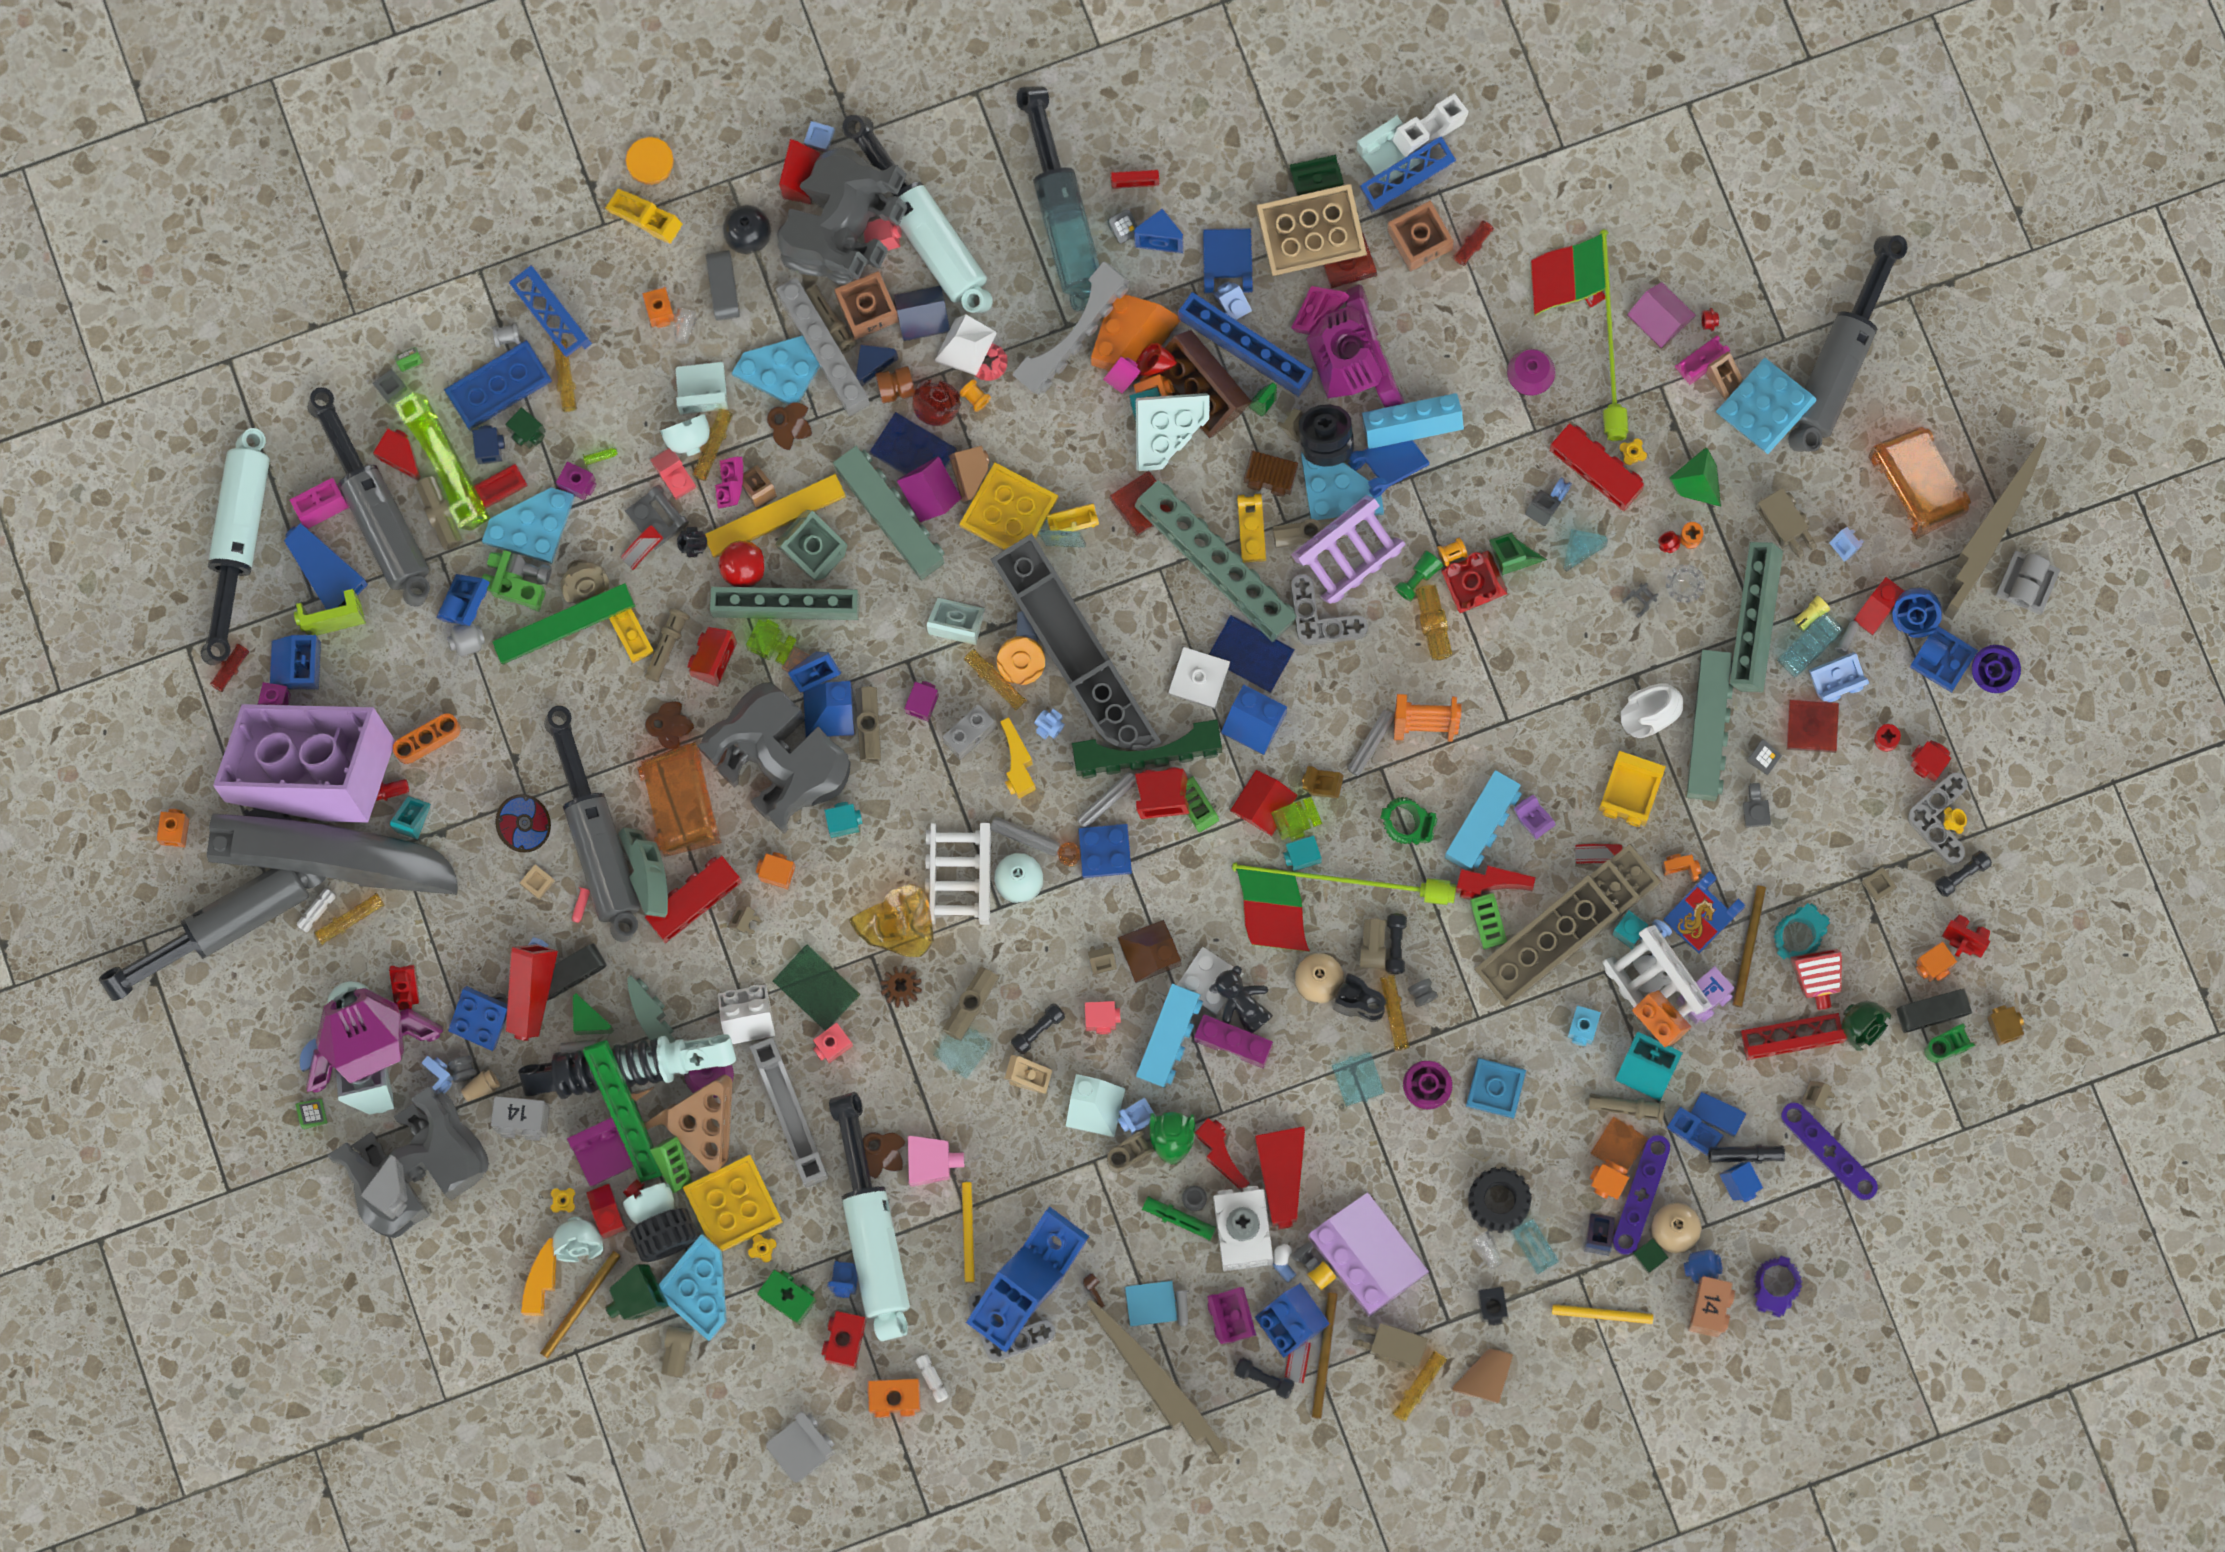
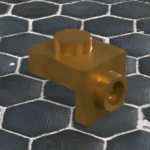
[1302,766,1344,799]

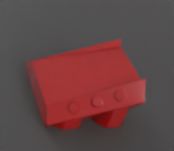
[1441,550,1507,613]

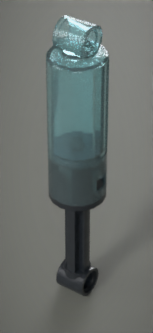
[1016,86,1100,311]

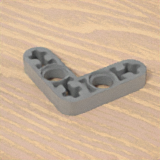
[1291,574,1368,645]
[1908,773,1968,865]
[968,1291,1056,1362]

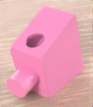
[908,1136,964,1187]

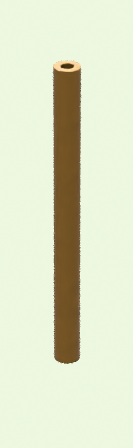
[1733,885,1766,1007]
[540,1251,621,1359]
[1312,1293,1338,1419]

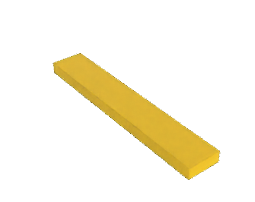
[705,474,846,558]

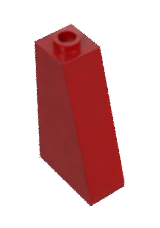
[506,944,558,1041]
[1255,1126,1305,1229]

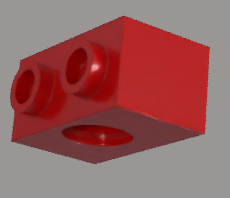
[821,1311,867,1369]

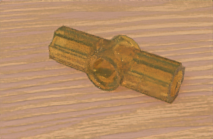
[1415,585,1453,661]

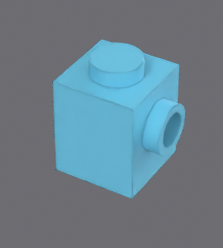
[1567,1005,1601,1046]

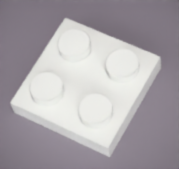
[1177,947,1244,1016]

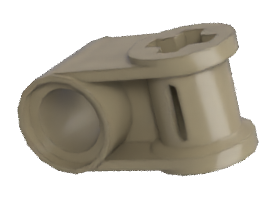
[1107,1130,1155,1173]

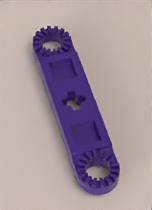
[1781,1103,1878,1201]
[1613,1135,1670,1255]

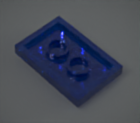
[870,412,957,475]

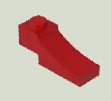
[1456,866,1536,900]
[1195,1118,1250,1192]

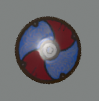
[495,794,551,853]

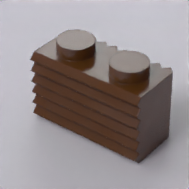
[1244,450,1298,497]

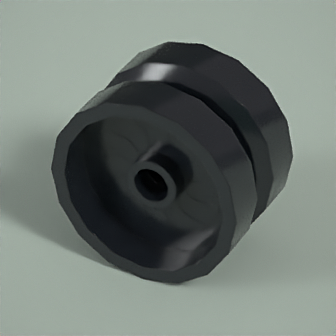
[1299,404,1354,467]

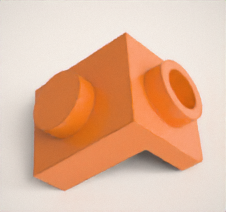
[1133,374,1174,396]
[1662,854,1701,883]

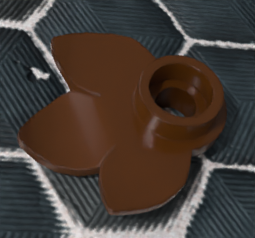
[767,402,812,450]
[645,701,694,749]
[863,1132,906,1179]

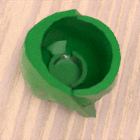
[1150,1112,1195,1165]

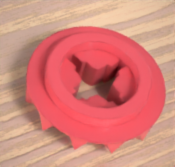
[975,343,1008,381]

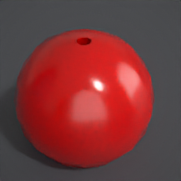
[718,540,764,587]

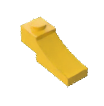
[605,188,683,244]
[1000,717,1036,799]

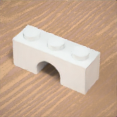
[1392,93,1469,158]

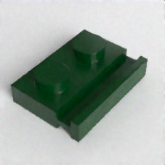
[1289,154,1344,196]

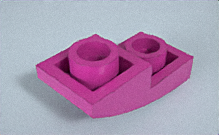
[1103,357,1140,394]
[715,457,743,509]

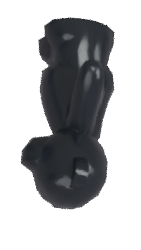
[1209,966,1273,1033]

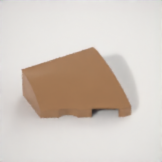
[1452,1349,1513,1404]

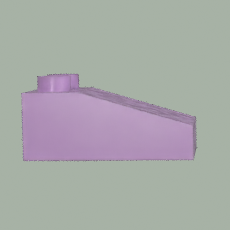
[213,704,395,823]

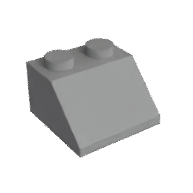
[361,1155,408,1220]

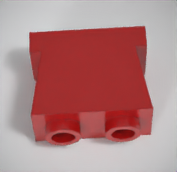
[1135,767,1189,819]

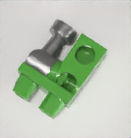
[482,550,552,612]

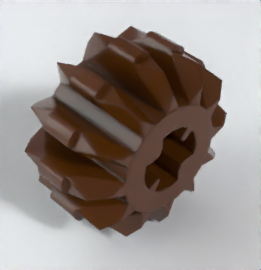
[880,966,922,1008]

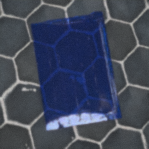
[1209,615,1295,693]

